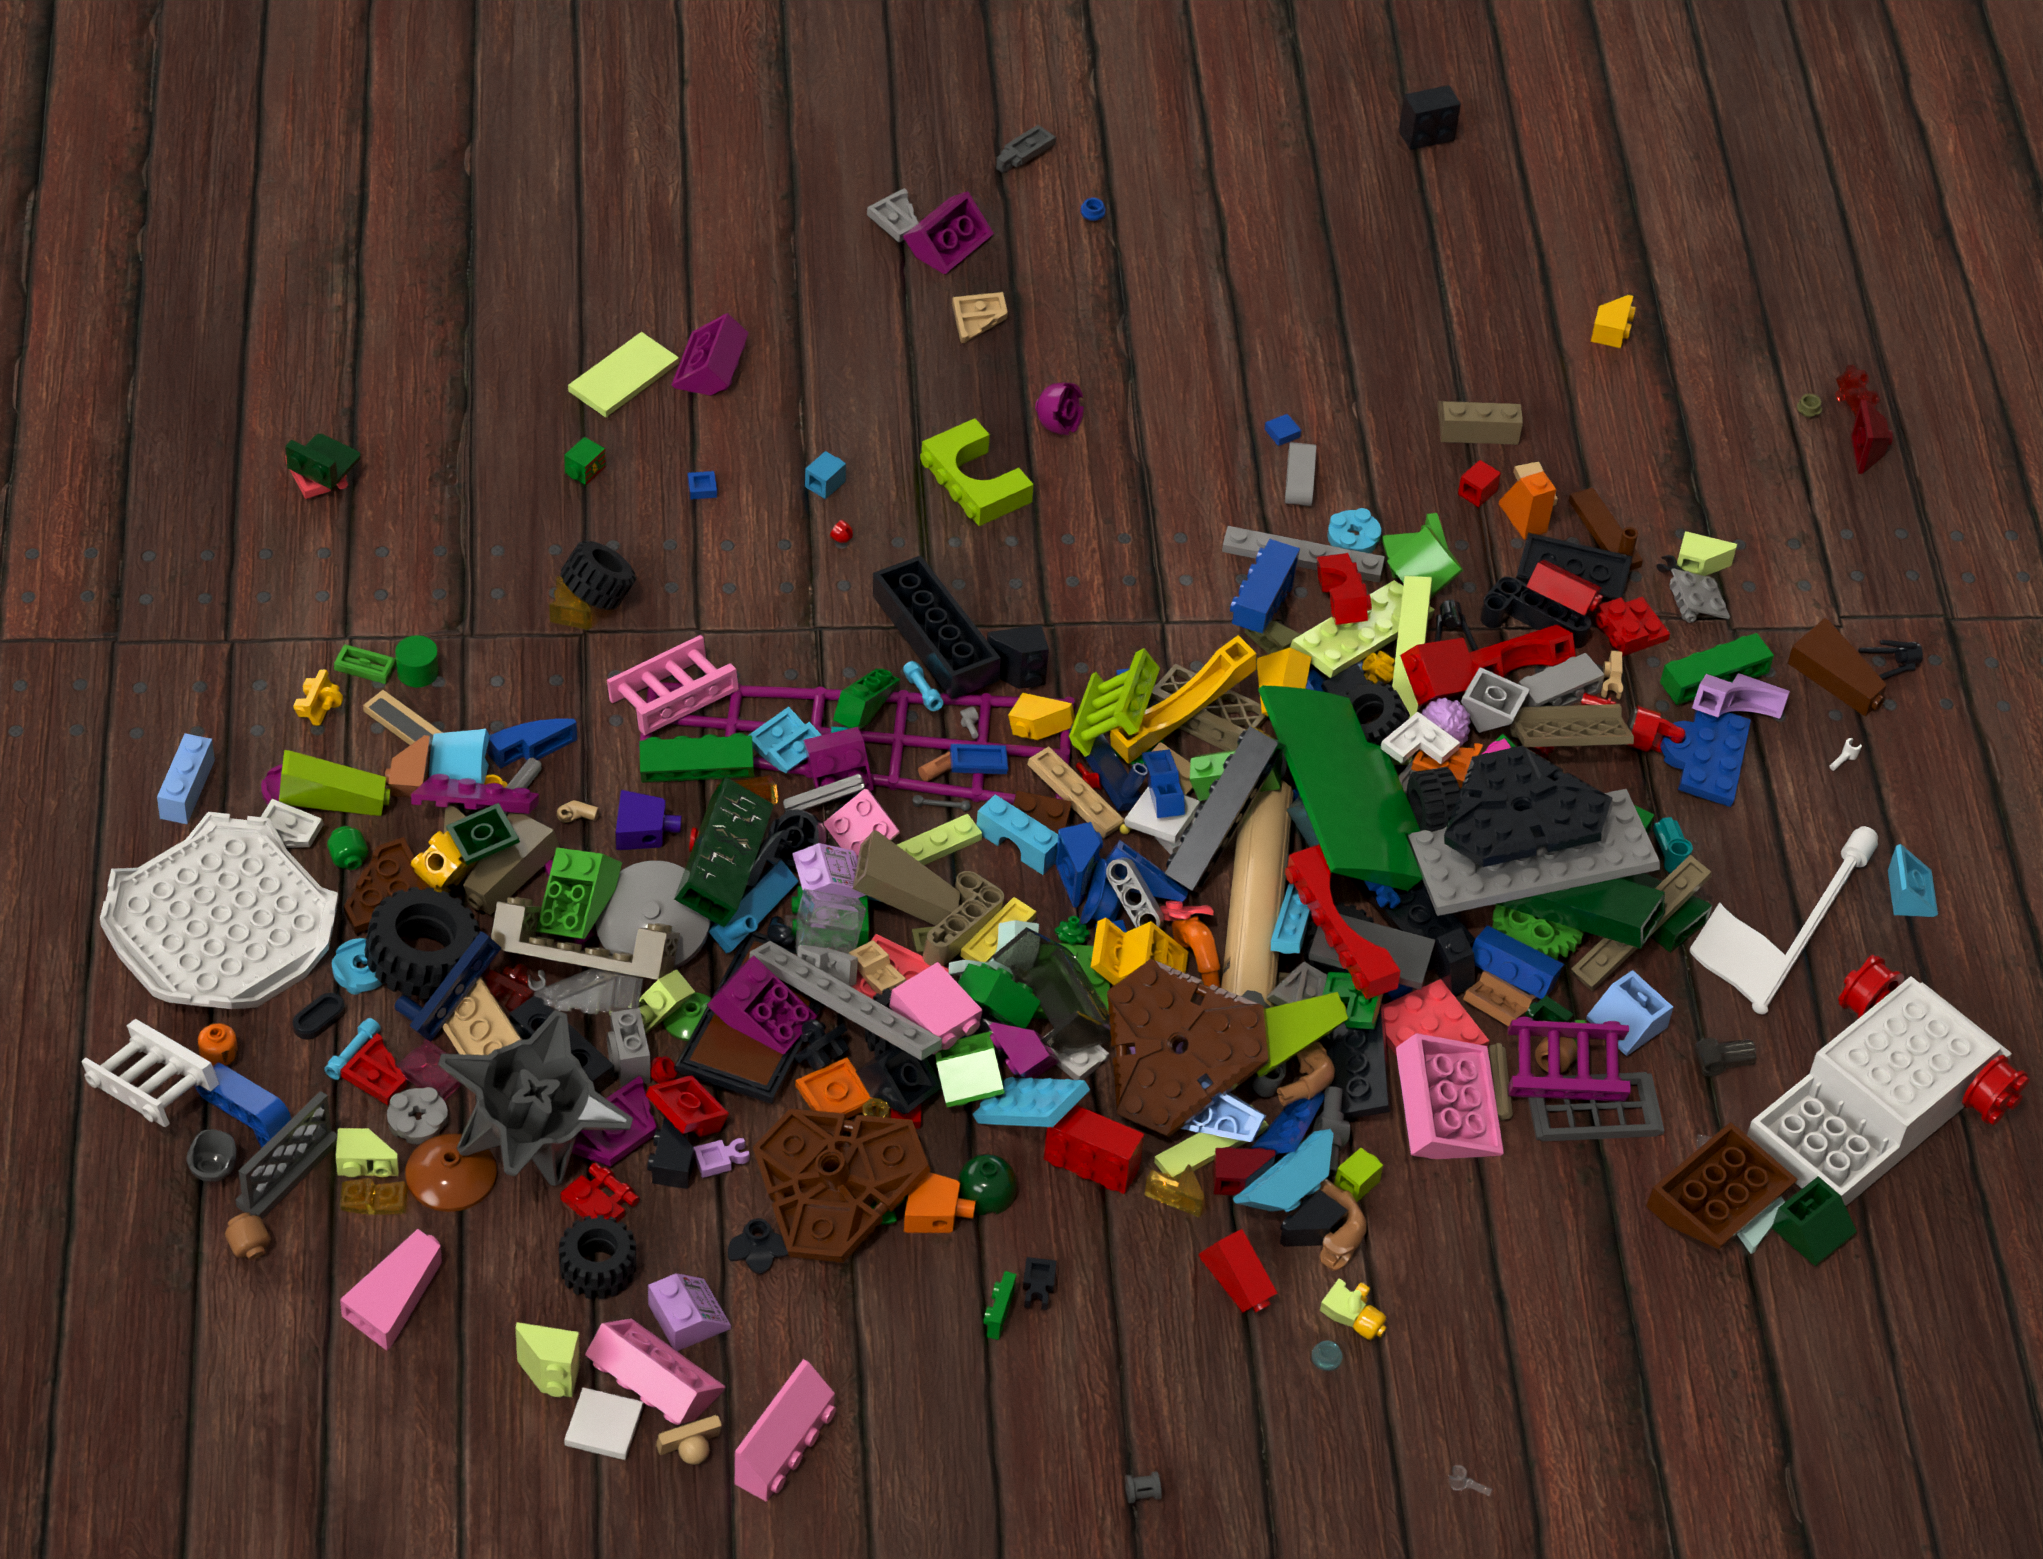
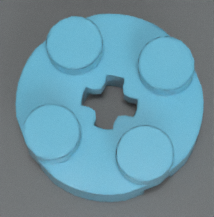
[1327,508,1381,553]
[332,938,385,994]

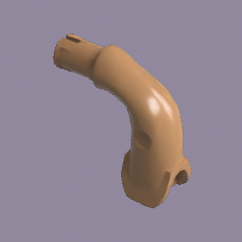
[1277,1042,1335,1106]
[1314,1178,1366,1271]

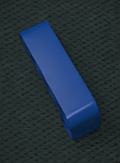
[194,1062,292,1148]

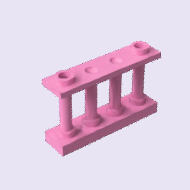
[607,635,739,735]

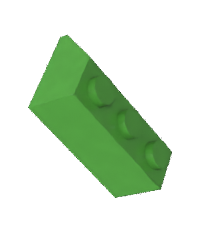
[1189,749,1282,801]

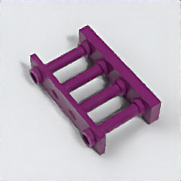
[1508,1017,1630,1101]

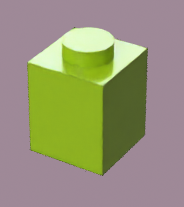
[1334,1147,1383,1202]

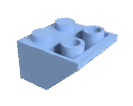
[1586,970,1673,1056]

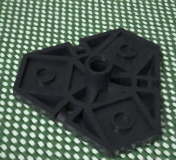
[1444,746,1613,867]

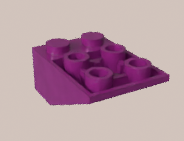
[707,955,817,1055]

